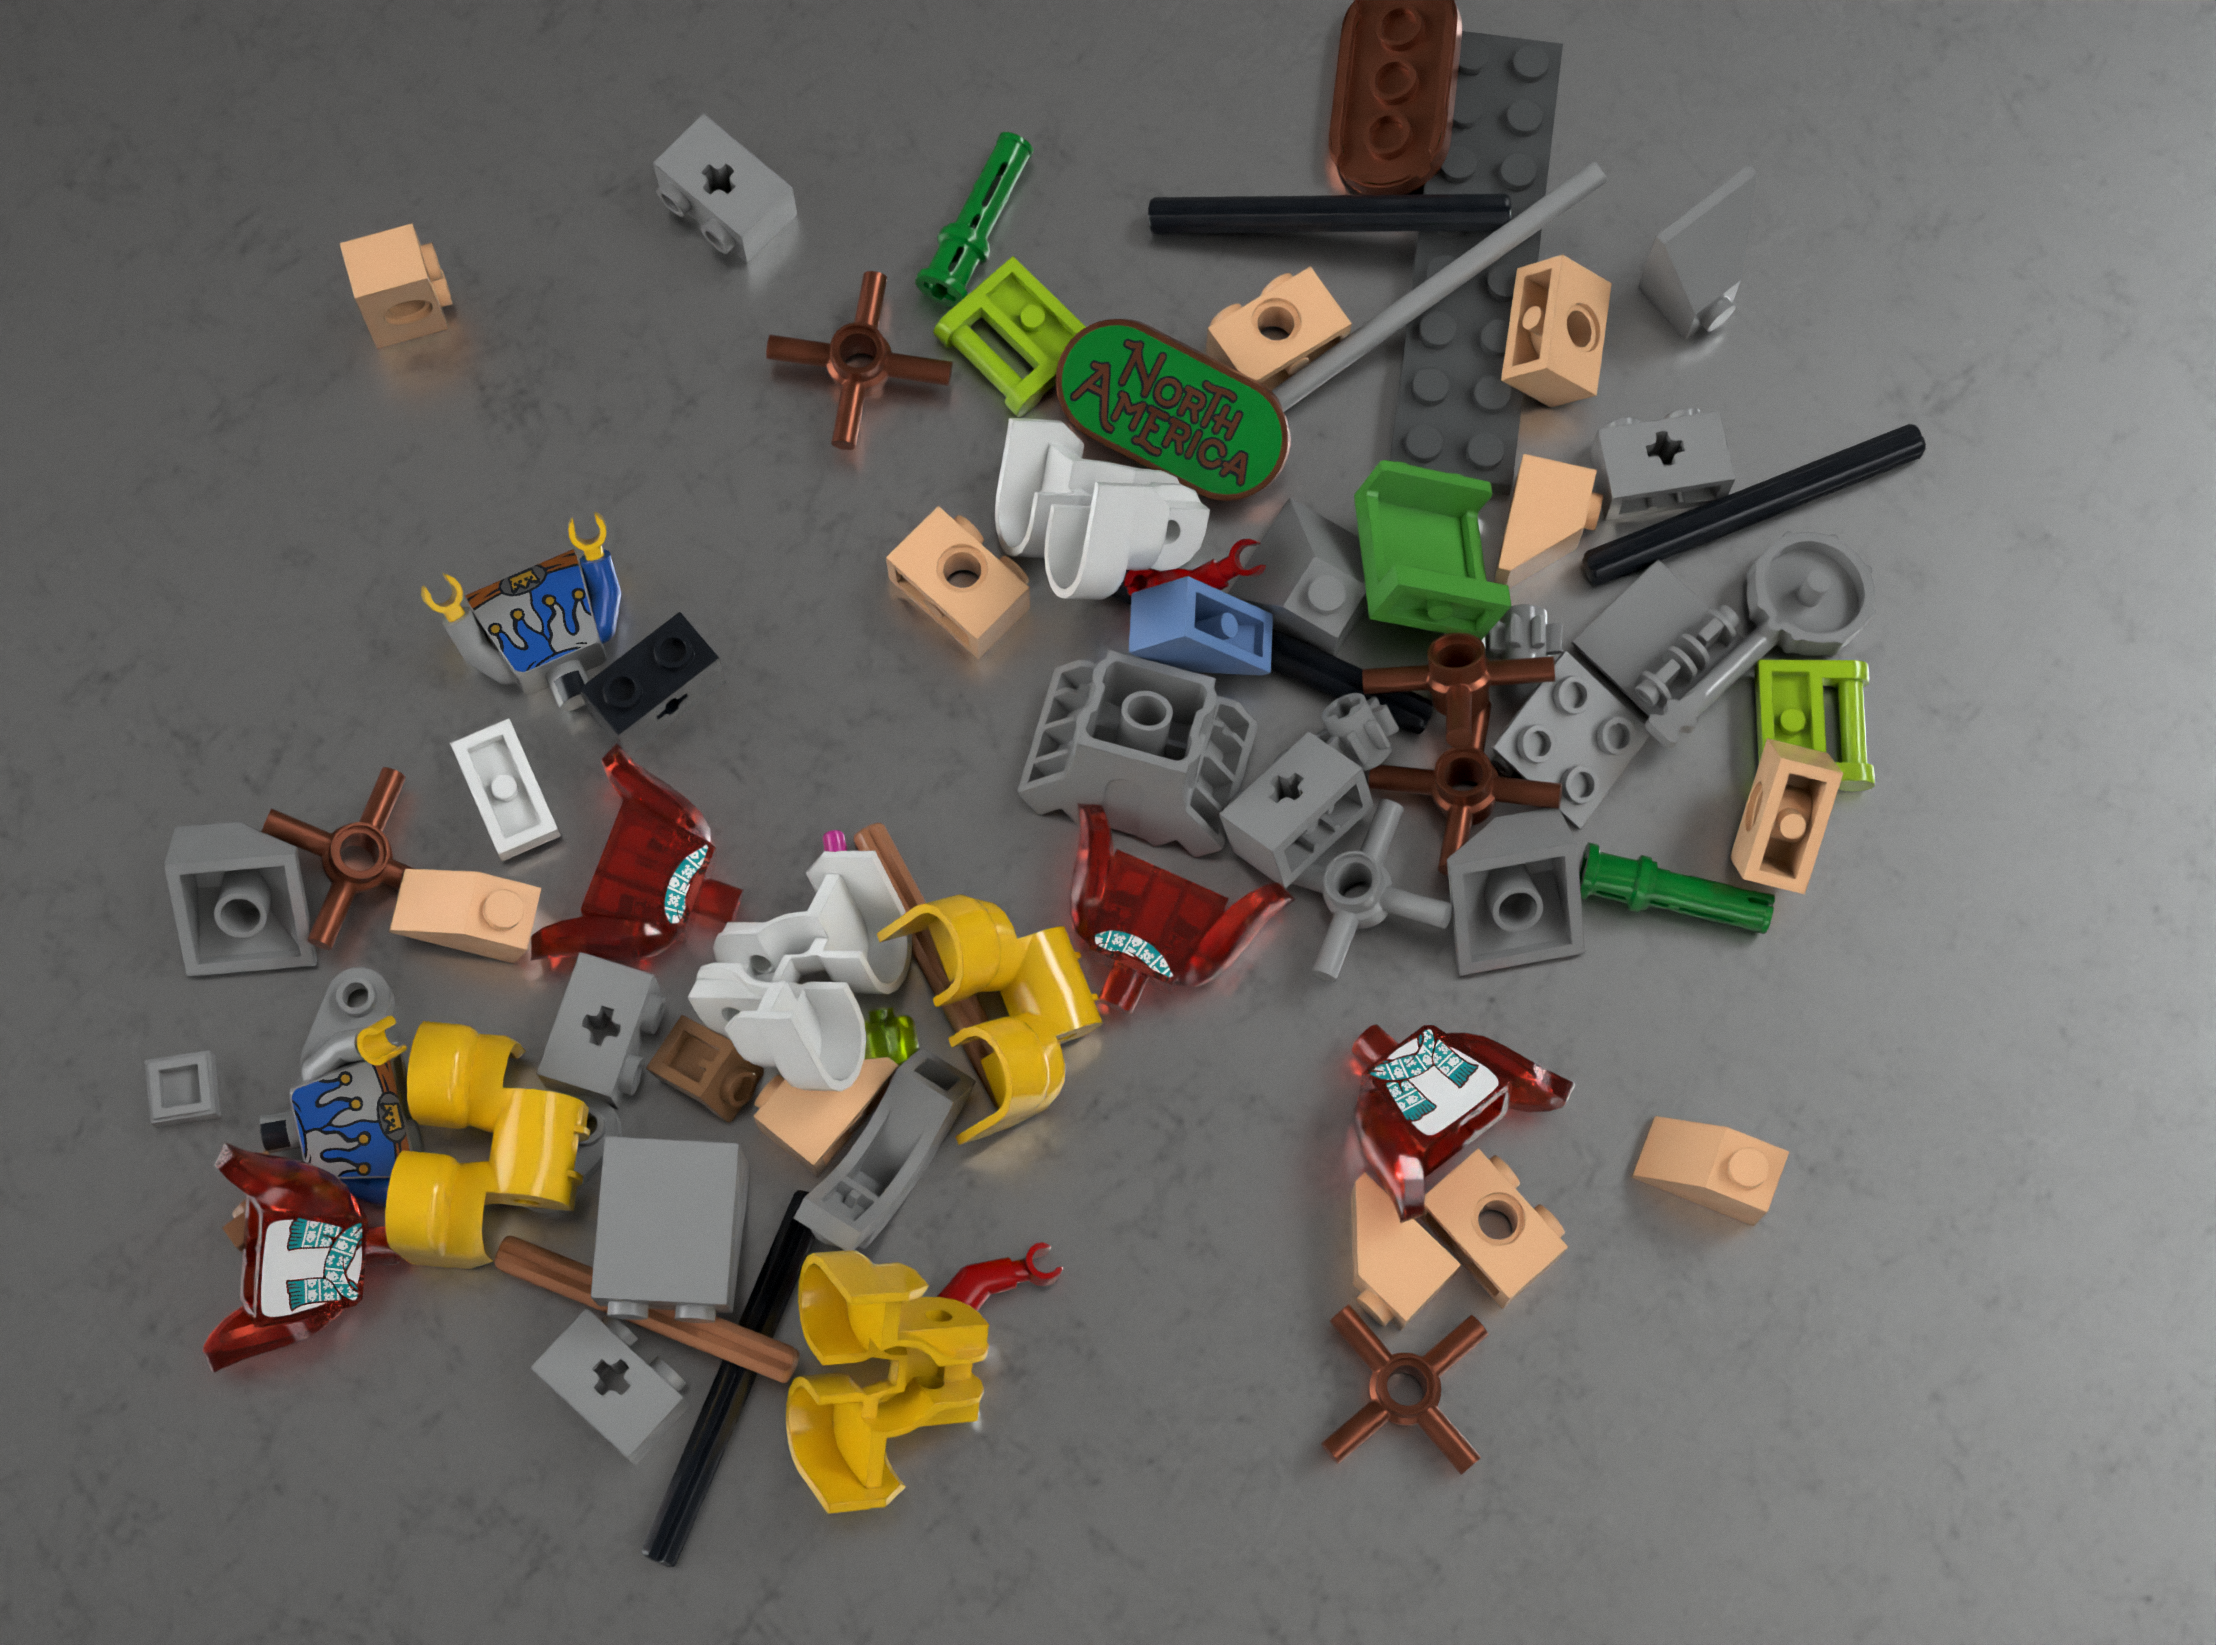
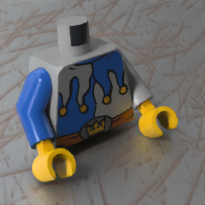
[421,512,622,711]
[260,1016,424,1207]

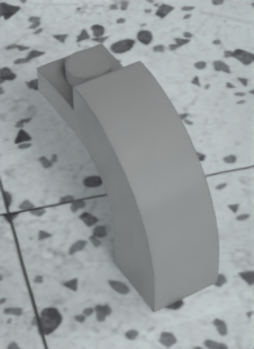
[794,1047,976,1251]

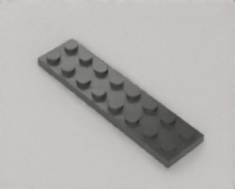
[1389,31,1563,495]

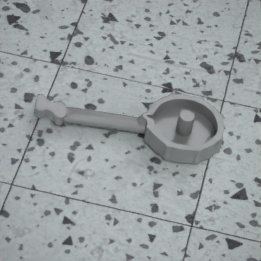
[1645,531,1876,748]

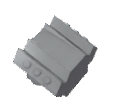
[1017,649,1259,858]

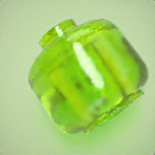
[864,1007,920,1067]

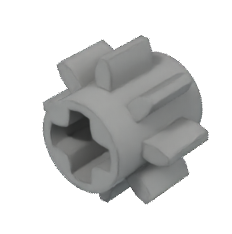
[1485,604,1563,663]
[1315,693,1399,771]

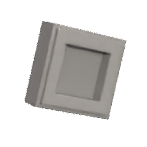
[145,1050,221,1128]

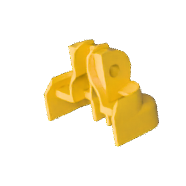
[876,894,1103,1145]
[385,1021,590,1269]
[786,1250,989,1514]

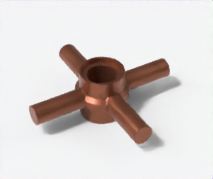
[766,271,953,450]
[1362,633,1555,748]
[1369,701,1562,876]
[261,767,415,950]
[1321,1304,1489,1475]

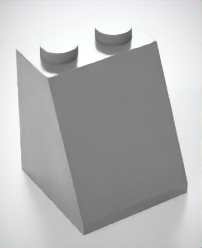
[591,1136,750,1323]

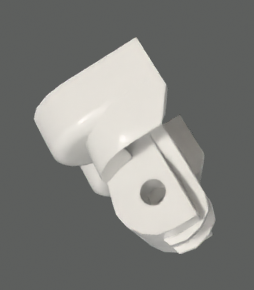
[995,418,1210,600]
[688,851,912,1091]

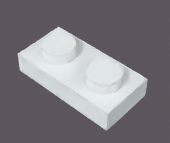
[450,718,561,861]

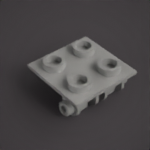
[1571,560,1744,717]
[1491,651,1651,829]

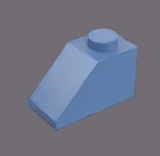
[1129,576,1273,676]

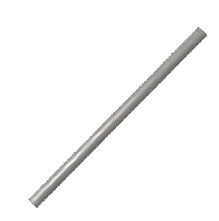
[1272,161,1607,412]

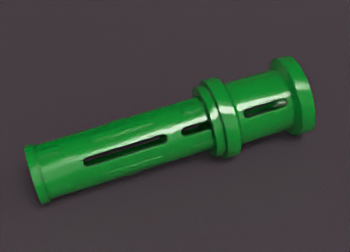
[915,132,1034,308]
[1579,842,1775,934]

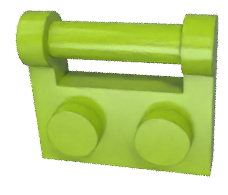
[933,256,1086,418]
[1754,660,1875,792]

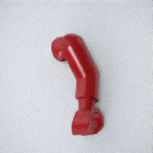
[1124,539,1266,597]
[936,1242,1063,1311]

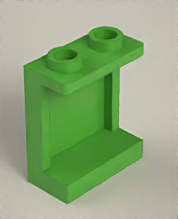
[1354,460,1511,640]

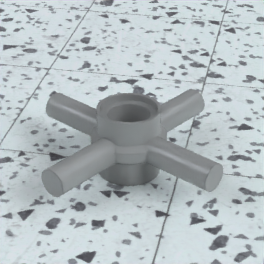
[1265,799,1453,982]

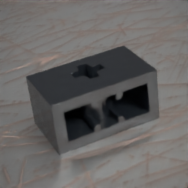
[579,612,726,758]

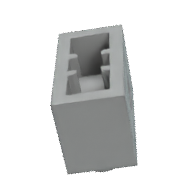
[653,113,797,263]
[1590,408,1736,521]
[1219,731,1374,889]
[536,952,666,1109]
[530,1308,690,1465]

